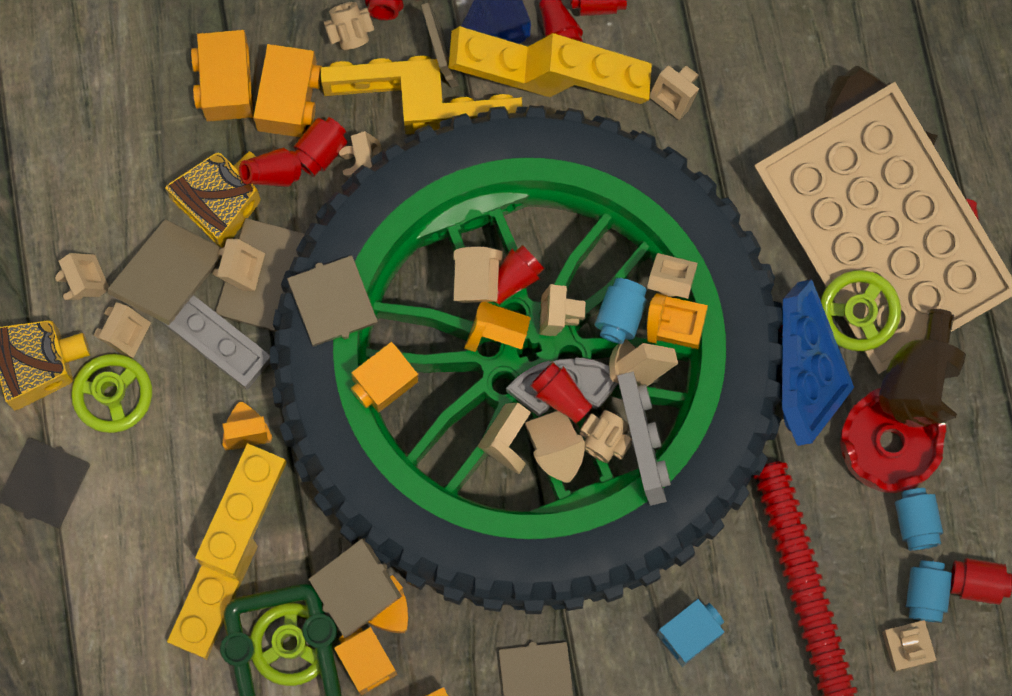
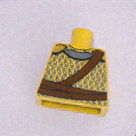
[165,151,261,248]
[0,321,90,411]

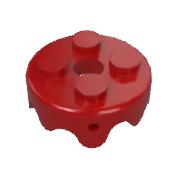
[840,388,946,493]

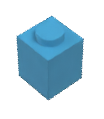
[656,599,724,667]

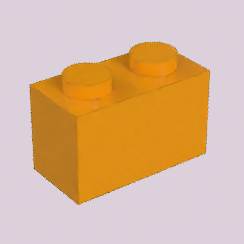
[191,30,253,121]
[254,44,322,137]

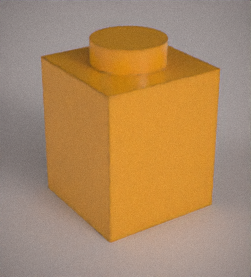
[351,342,418,413]
[334,627,397,696]

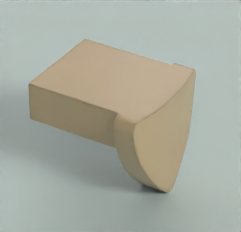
[453,247,503,303]
[609,339,678,386]
[477,403,531,474]
[525,411,585,483]

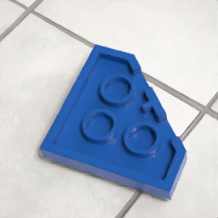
[782,279,854,446]

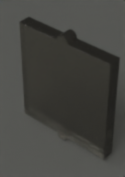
[0,437,91,529]

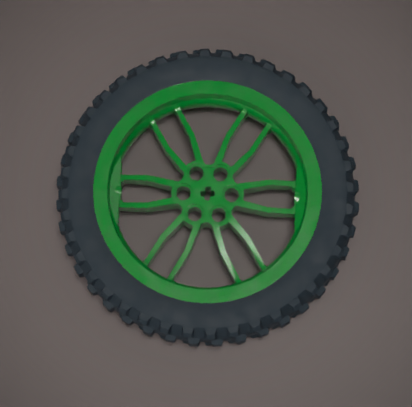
[270,105,783,614]

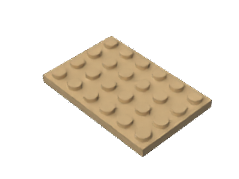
[754,82,1012,374]

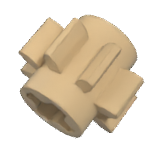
[324,2,374,50]
[579,410,633,463]

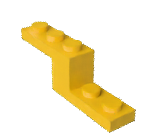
[448,26,652,104]
[321,56,522,134]
[167,443,287,660]

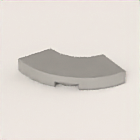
[506,358,619,417]

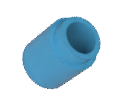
[595,278,647,344]
[895,488,943,551]
[906,560,952,623]

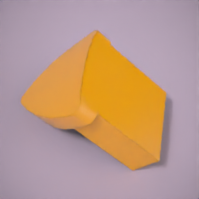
[647,293,708,349]
[464,302,531,352]
[223,402,272,450]
[367,575,408,633]

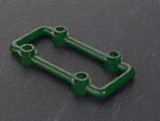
[220,584,342,696]

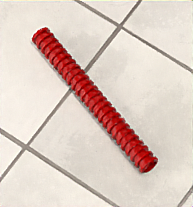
[753,461,858,696]

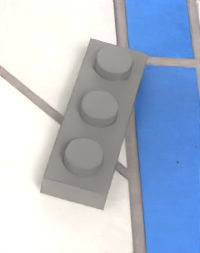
[157,295,270,390]
[617,371,671,506]

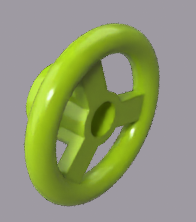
[820,270,901,351]
[71,354,152,433]
[250,603,320,686]

